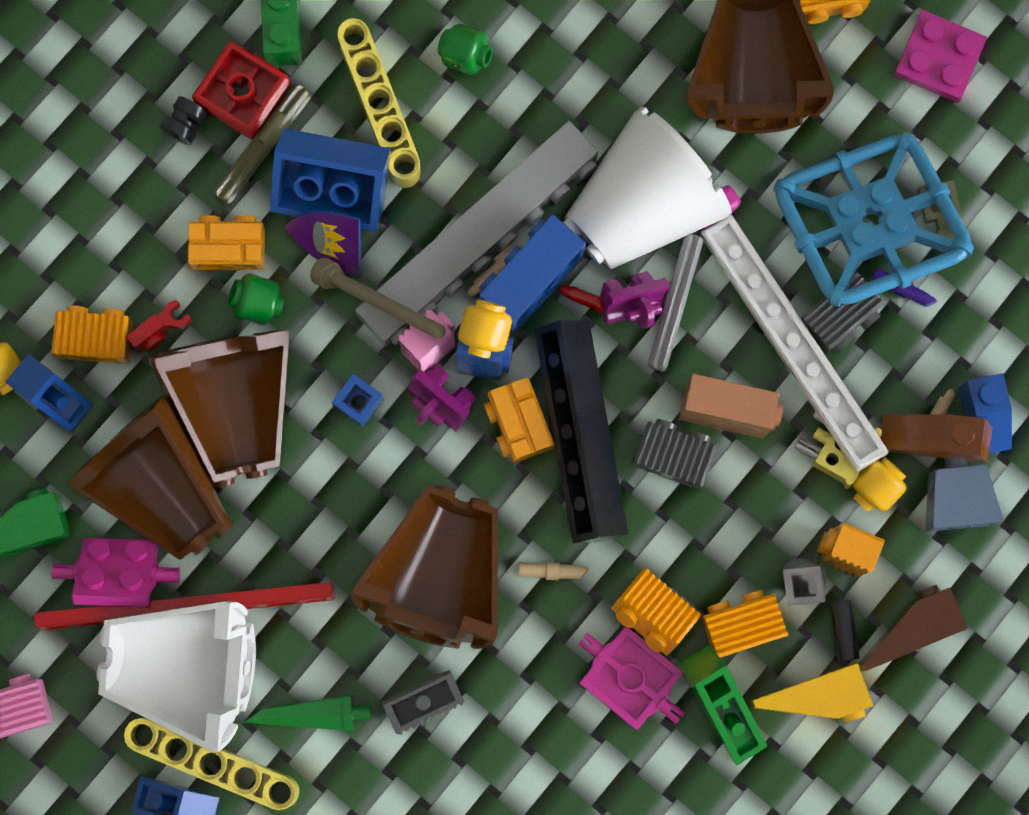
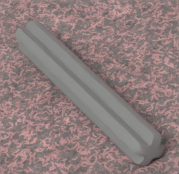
[648,234,703,371]

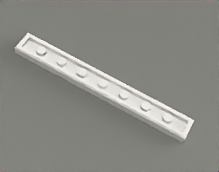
[700,214,889,473]

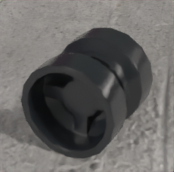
[160,96,209,146]

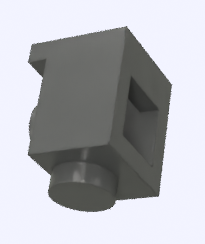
[783,557,826,606]

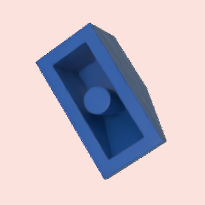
[5,353,94,432]
[958,373,1012,454]
[131,776,219,815]

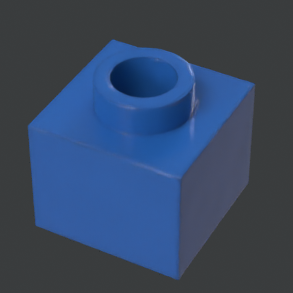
[332,374,384,428]

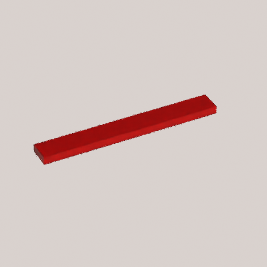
[34,582,335,631]

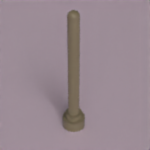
[310,257,446,339]

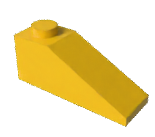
[749,663,873,723]

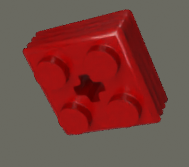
[192,41,290,140]

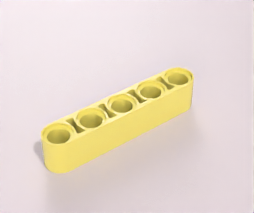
[337,18,421,188]
[124,718,299,810]

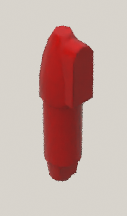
[559,284,605,314]

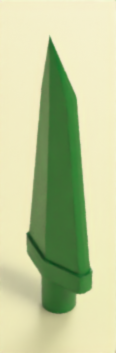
[243,695,372,732]

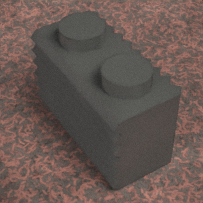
[801,272,884,354]
[632,419,717,490]
[382,670,464,735]

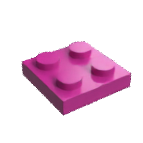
[893,10,987,103]

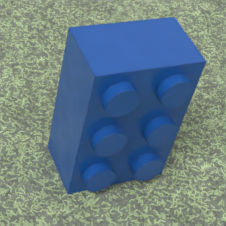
[270,128,391,232]
[479,215,586,337]

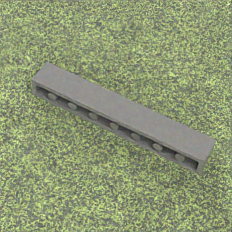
[355,121,598,348]

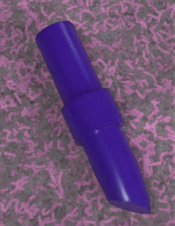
[871,267,937,307]

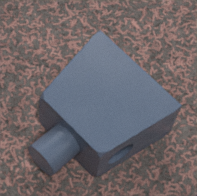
[926,458,1003,532]

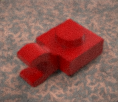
[126,300,192,354]

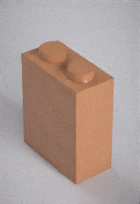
[678,374,784,439]

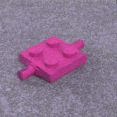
[51,538,180,607]
[578,627,685,731]

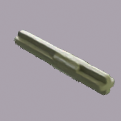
[214,84,311,204]

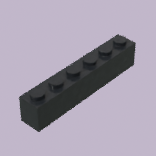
[534,320,629,544]

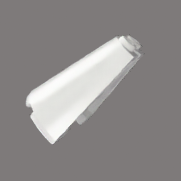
[562,107,732,270]
[97,601,256,752]

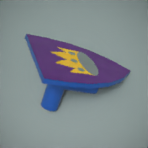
[284,210,361,277]

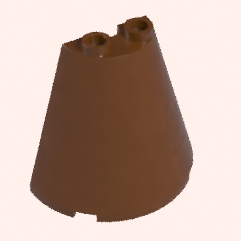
[687,0,834,134]
[148,330,289,487]
[67,396,234,560]
[352,485,498,649]

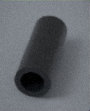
[830,600,860,661]

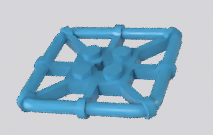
[774,132,974,307]

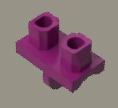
[600,271,670,329]
[407,364,476,432]

